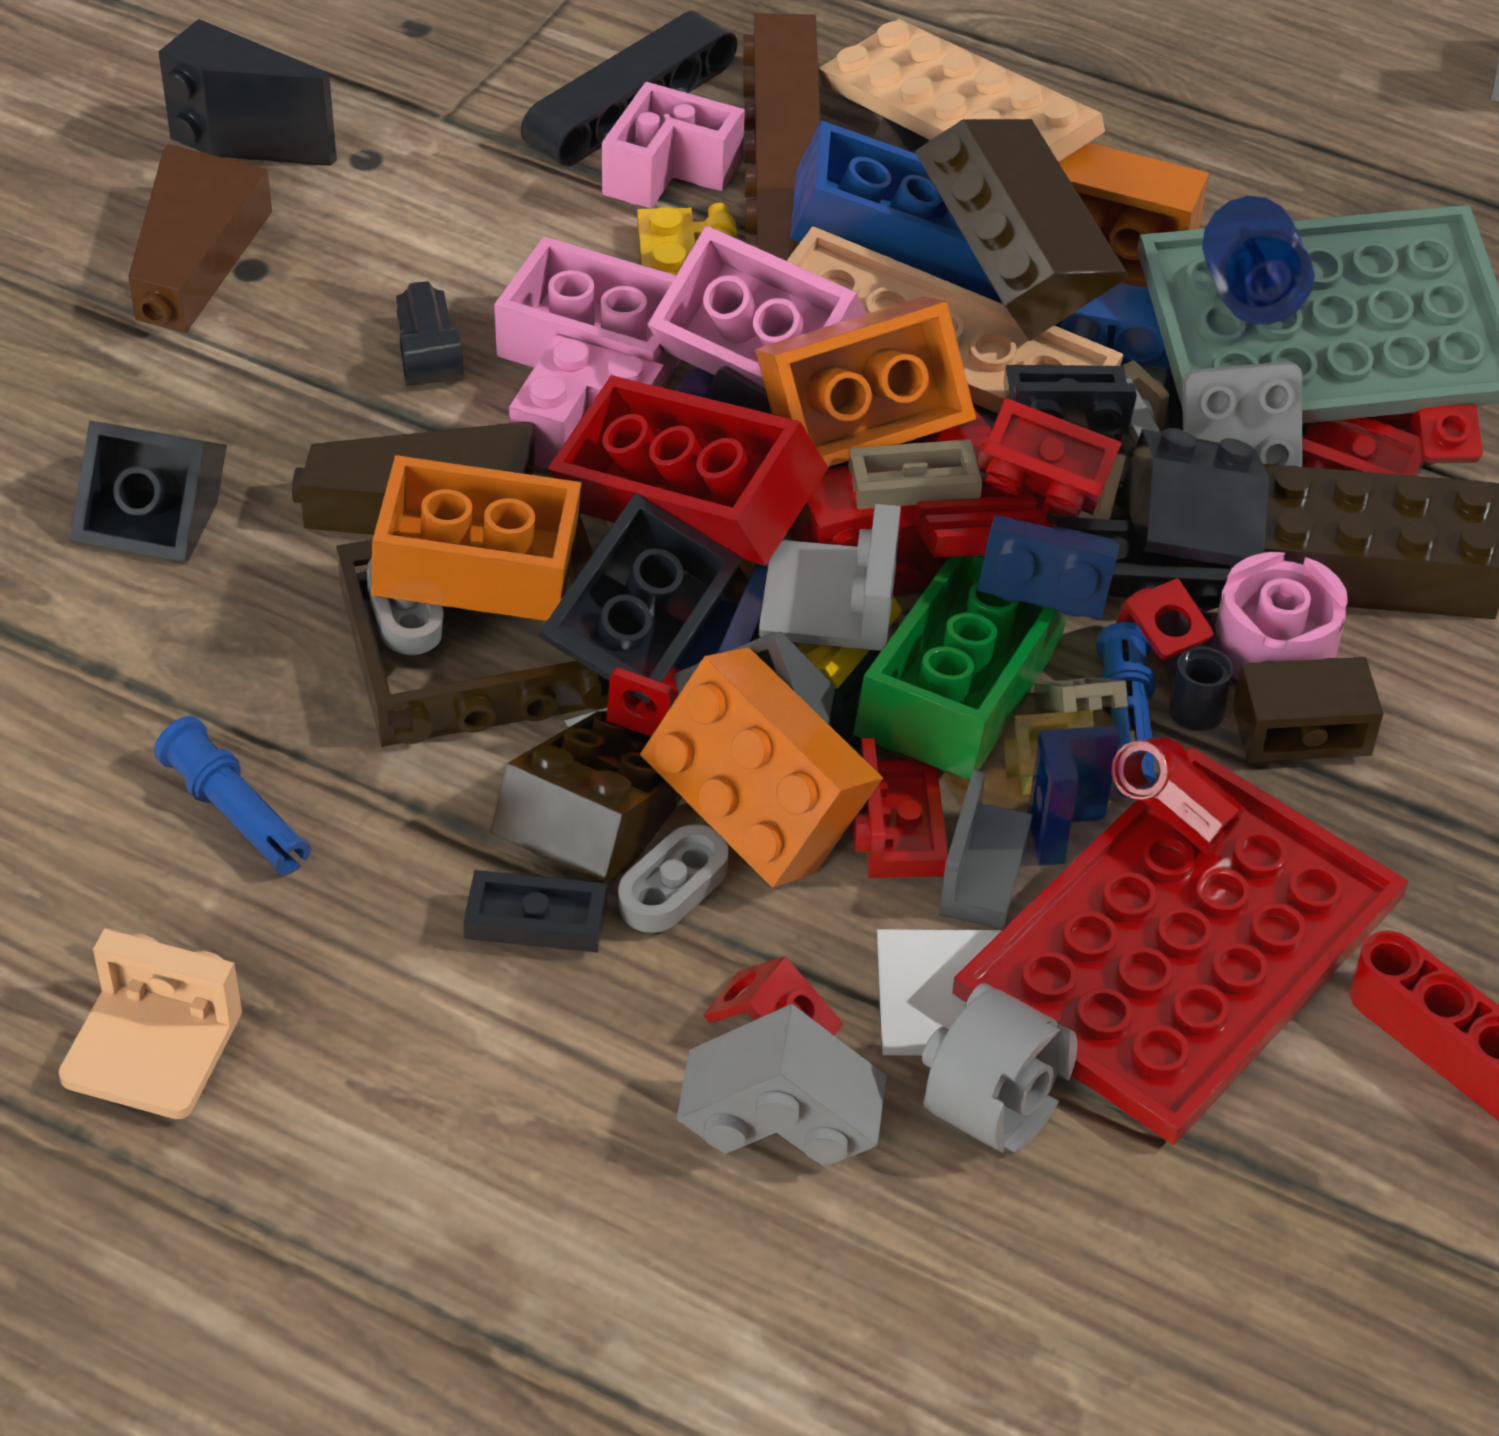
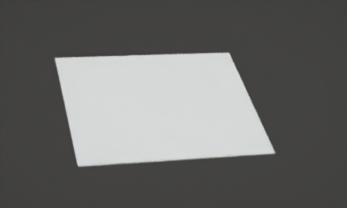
[877,929,1002,1056]

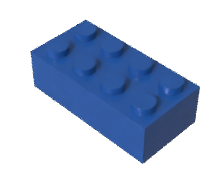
[790,120,1002,303]

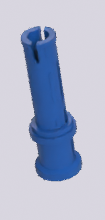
[1096,622,1157,799]
[154,716,311,876]

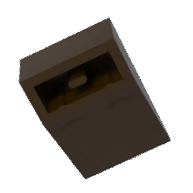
[490,711,682,883]

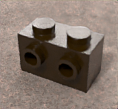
[1232,657,1384,763]

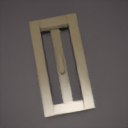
[848,439,982,509]
[1034,677,1128,713]

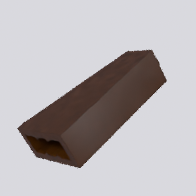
[128,144,272,333]

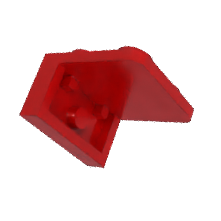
[978,398,1122,518]

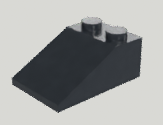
[158,19,337,166]
[538,493,743,704]

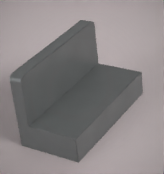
[939,769,1033,929]

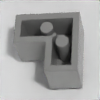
[676,1004,887,1167]

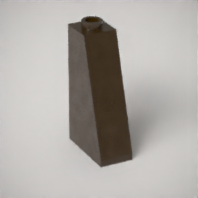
[292,422,535,535]

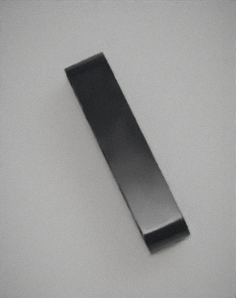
[520,10,738,167]

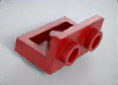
[1302,417,1425,476]
[852,738,948,878]

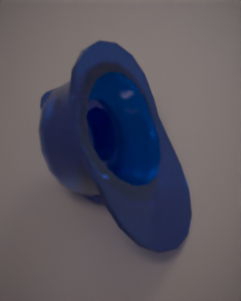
[1202,196,1315,325]

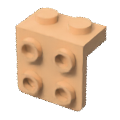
[59,928,242,1119]

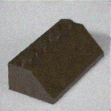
[915,119,1129,341]

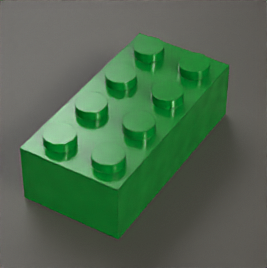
[853,555,1067,780]

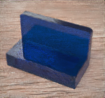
[1027,725,1120,866]

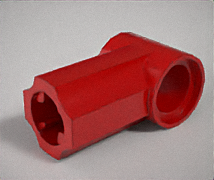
[1112,737,1246,854]

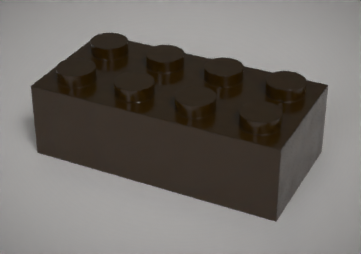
[1263,464,1499,619]

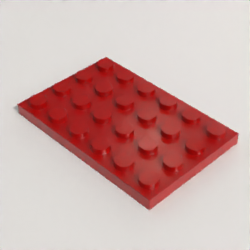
[952,746,1409,1145]

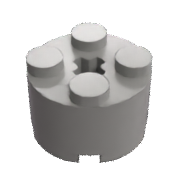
[922,983,1077,1153]

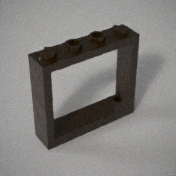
[336,512,610,747]

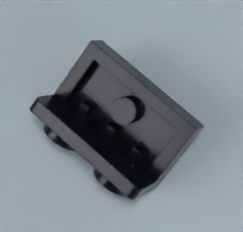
[1003,365,1137,434]

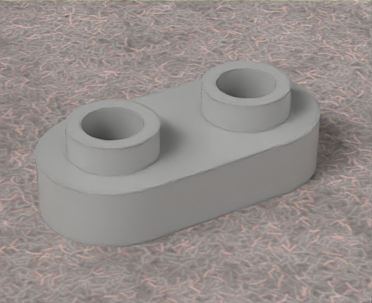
[367,558,443,655]
[618,825,729,933]

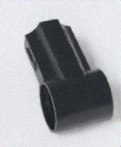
[396,281,464,385]
[1157,604,1233,731]

